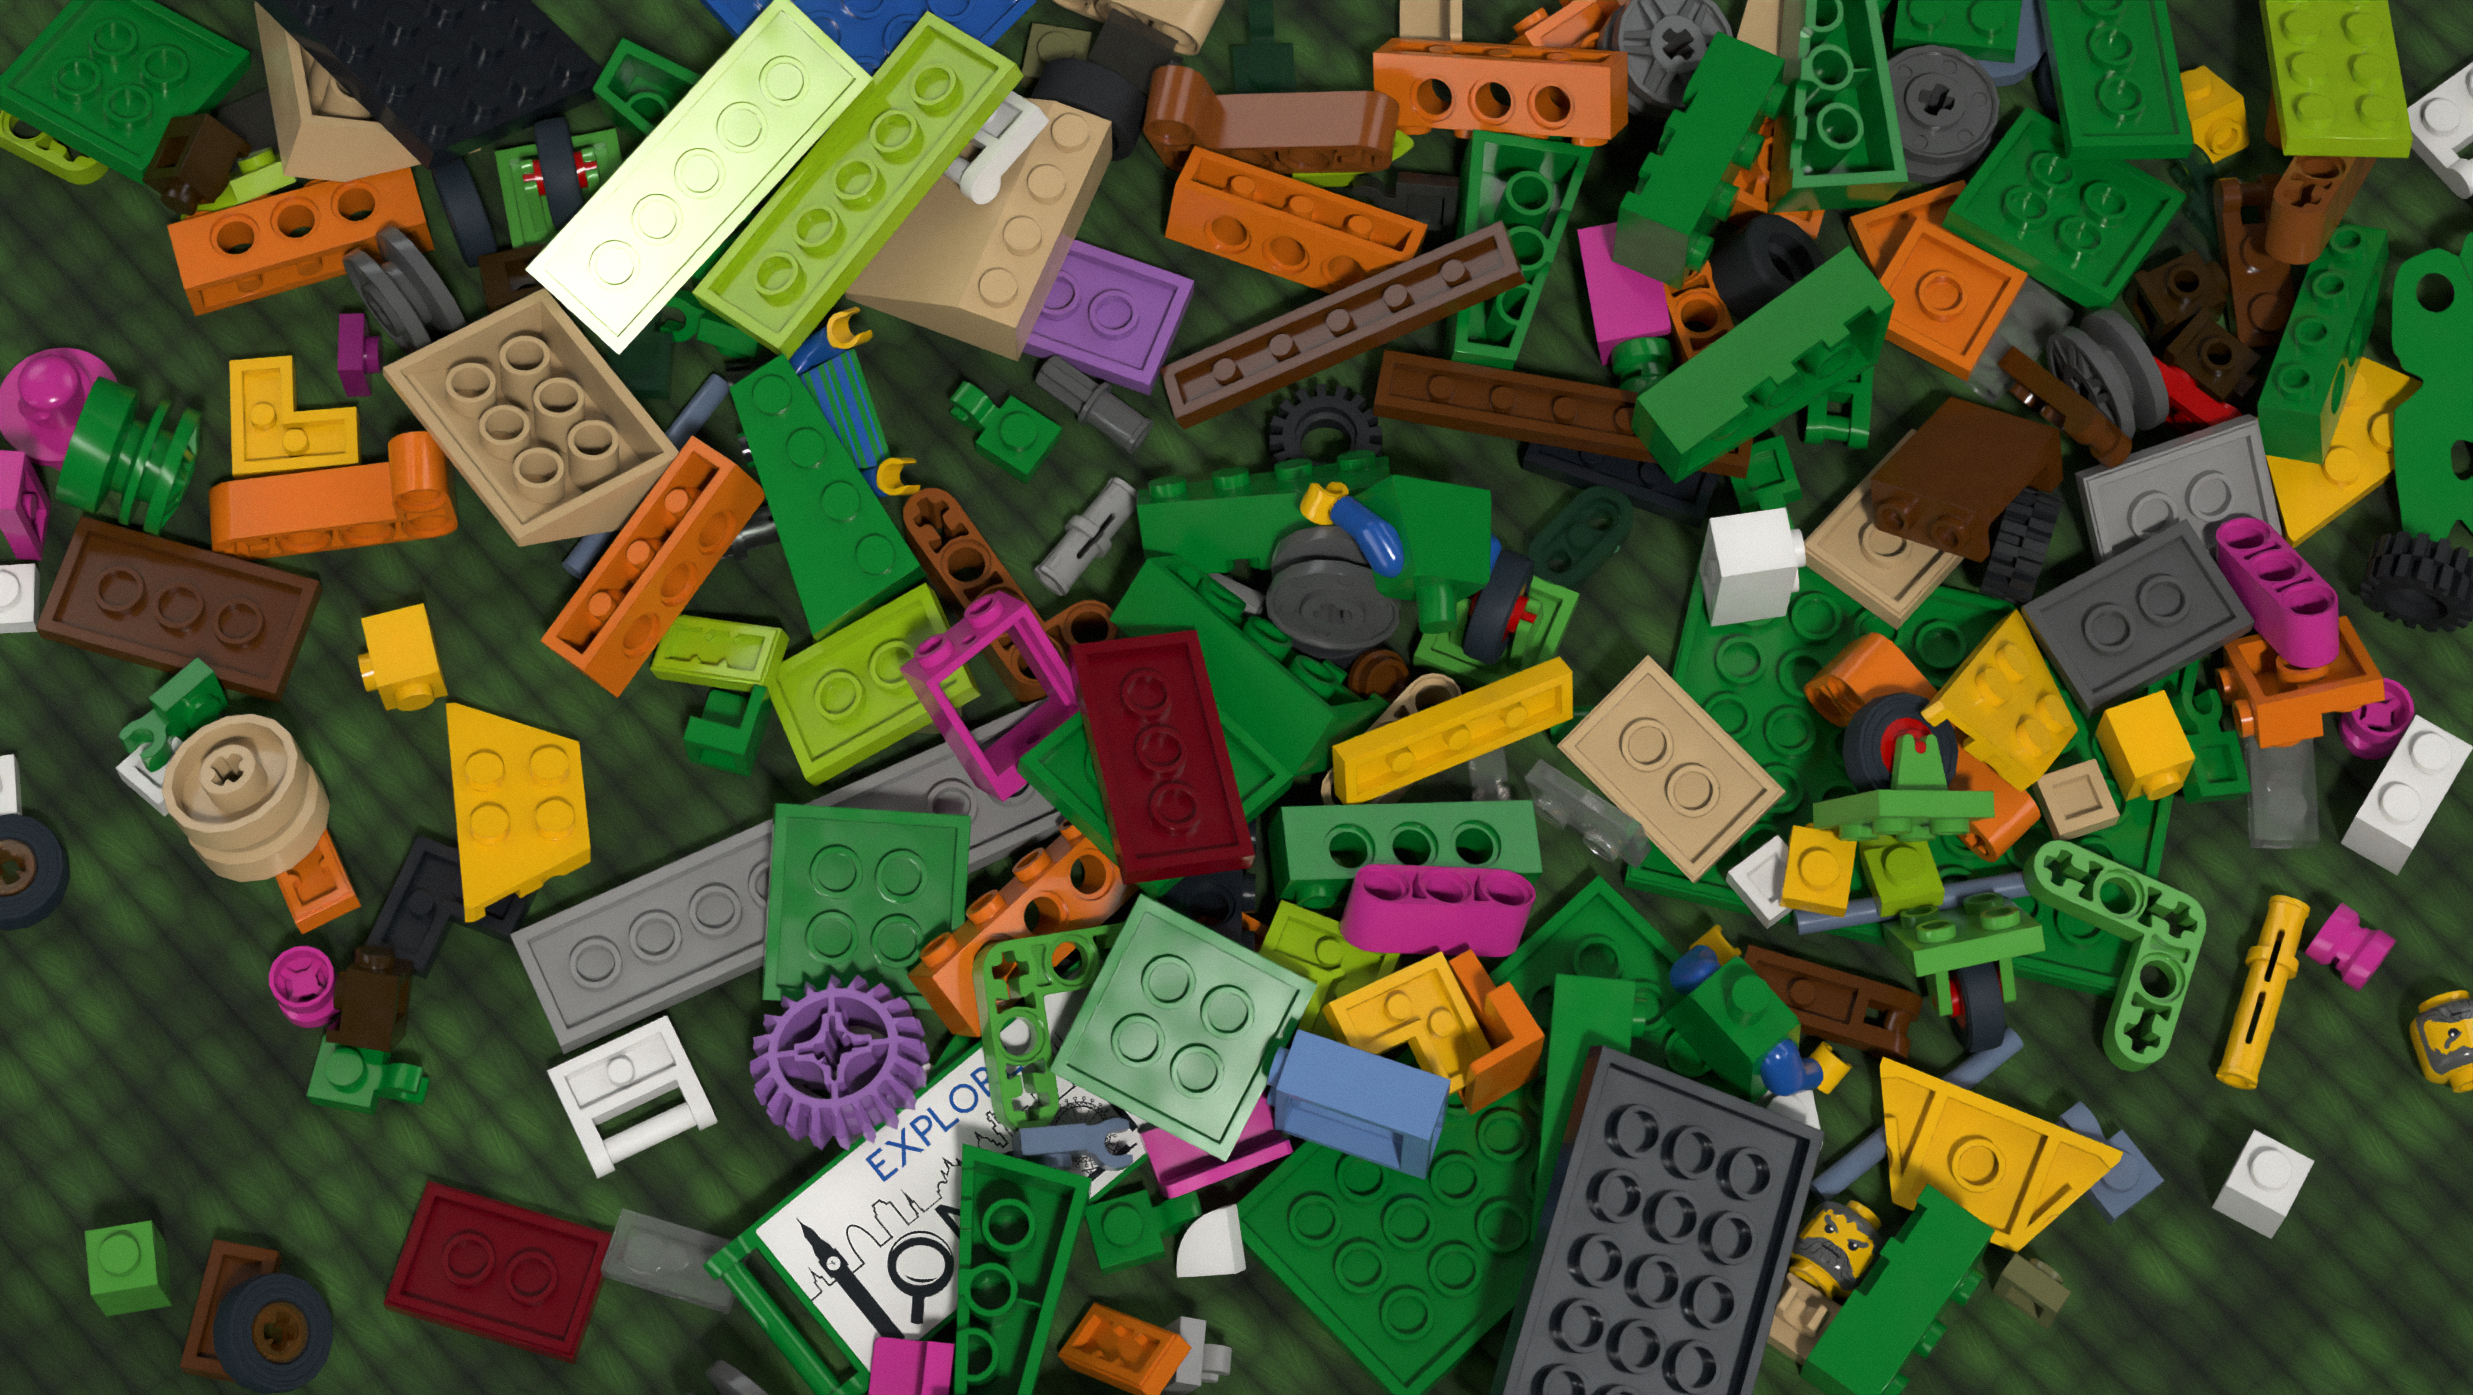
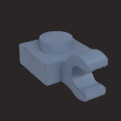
[2055,1101,2165,1225]
[1012,1118,1133,1171]

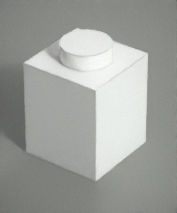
[2212,1129,2314,1239]

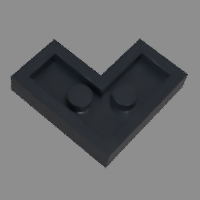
[365,835,539,979]

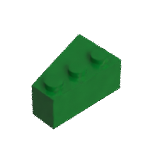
[1799,1184,1995,1395]

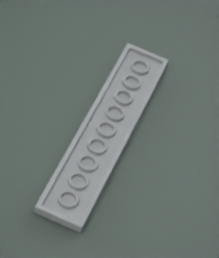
[510,697,1066,1054]

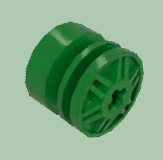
[54,376,203,537]

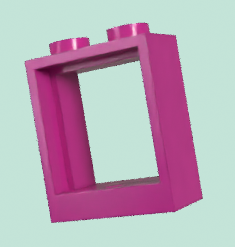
[899,590,1080,802]

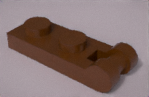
[2213,173,2295,350]
[1997,346,2132,468]
[1744,945,1923,1064]

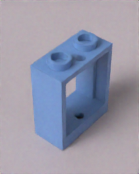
[1267,1029,1451,1180]

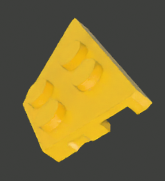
[2257,356,2423,549]
[1920,609,2078,792]
[446,703,591,923]
[1880,1057,2123,1253]

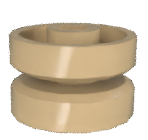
[162,714,330,882]

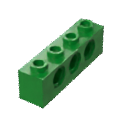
[2257,222,2390,465]
[1267,800,1543,910]

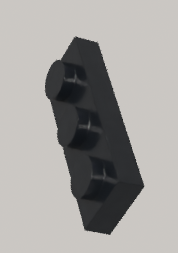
[1522,442,1720,529]

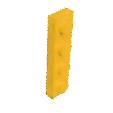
[1332,656,1573,805]

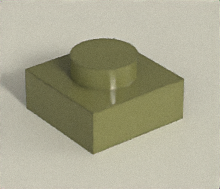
[1021,23,1093,89]
[1992,1253,2072,1330]

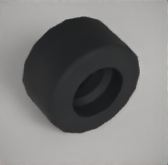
[1711,214,1826,323]

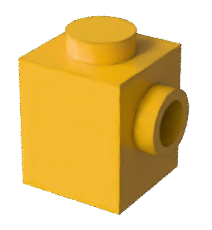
[357,603,448,711]
[2095,690,2195,801]

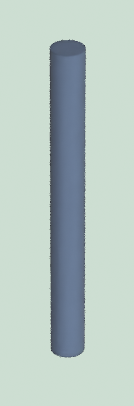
[562,374,730,579]
[1793,867,2052,935]
[1809,1027,2024,1203]

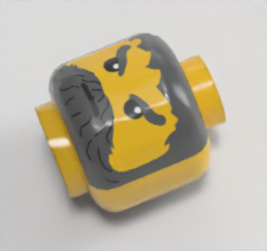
[2409,990,2473,1093]
[1789,1200,1885,1300]

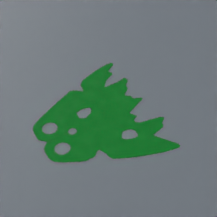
[2391,232,2473,542]

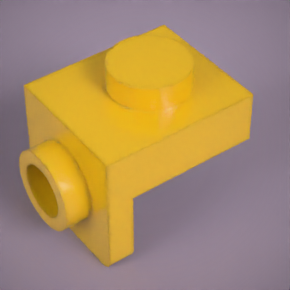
[2180,65,2250,169]
[1779,823,1857,918]

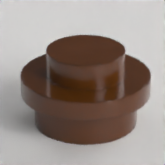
[1348,648,1410,704]

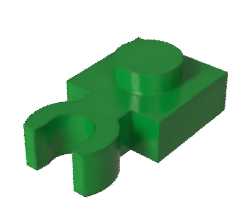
[2169,689,2252,804]

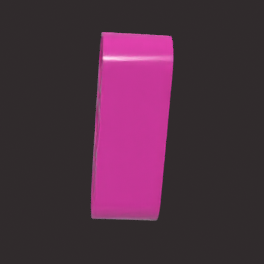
[2216,517,2339,668]
[1340,864,1536,957]

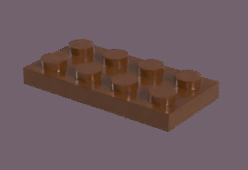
[36,516,323,703]

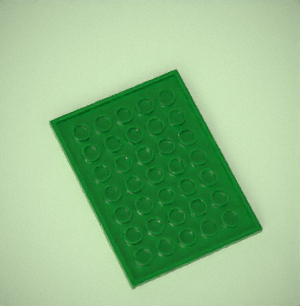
[1624,534,2200,999]

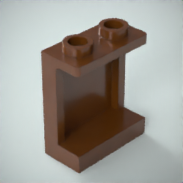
[1870,397,2063,562]

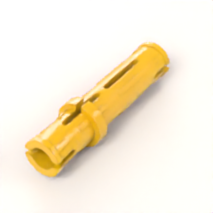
[2216,895,2310,1090]

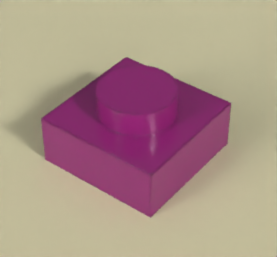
[337,313,383,397]

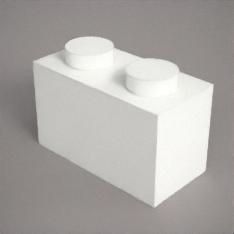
[1699,507,1806,627]
[2341,715,2473,875]

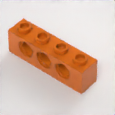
[1373,38,1628,147]
[1165,146,1428,294]
[167,167,435,316]
[540,435,766,698]
[907,819,1140,1038]

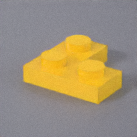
[229,355,362,480]
[1322,951,1492,1096]

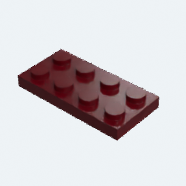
[1067,630,1255,885]

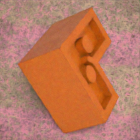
[1448,949,1545,1115]

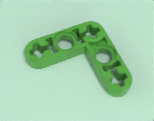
[2023,840,2207,1072]
[972,922,1124,1132]

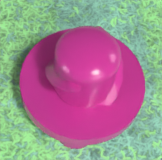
[0,348,117,471]

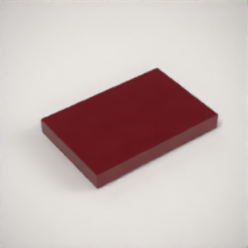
[383,1181,618,1365]

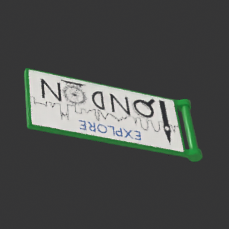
[702,949,1154,1395]

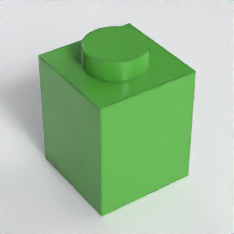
[85,1220,172,1316]

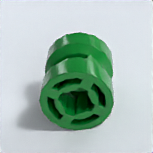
[1610,337,1674,392]

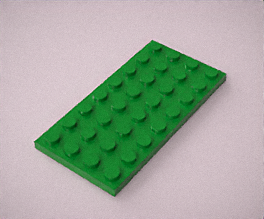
[1237,875,1738,1395]

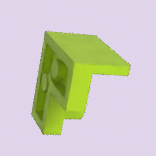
[1259,900,1403,1042]

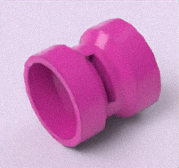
[2338,678,2414,760]
[2304,902,2396,992]
[269,946,340,1028]

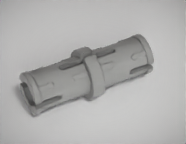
[1034,477,1138,596]

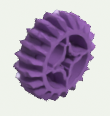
[750,974,930,1151]

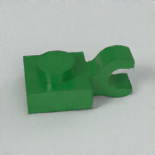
[659,290,765,358]
[950,381,1062,485]
[1729,435,1802,530]
[118,657,229,773]
[306,1035,430,1115]
[1085,1189,1203,1276]

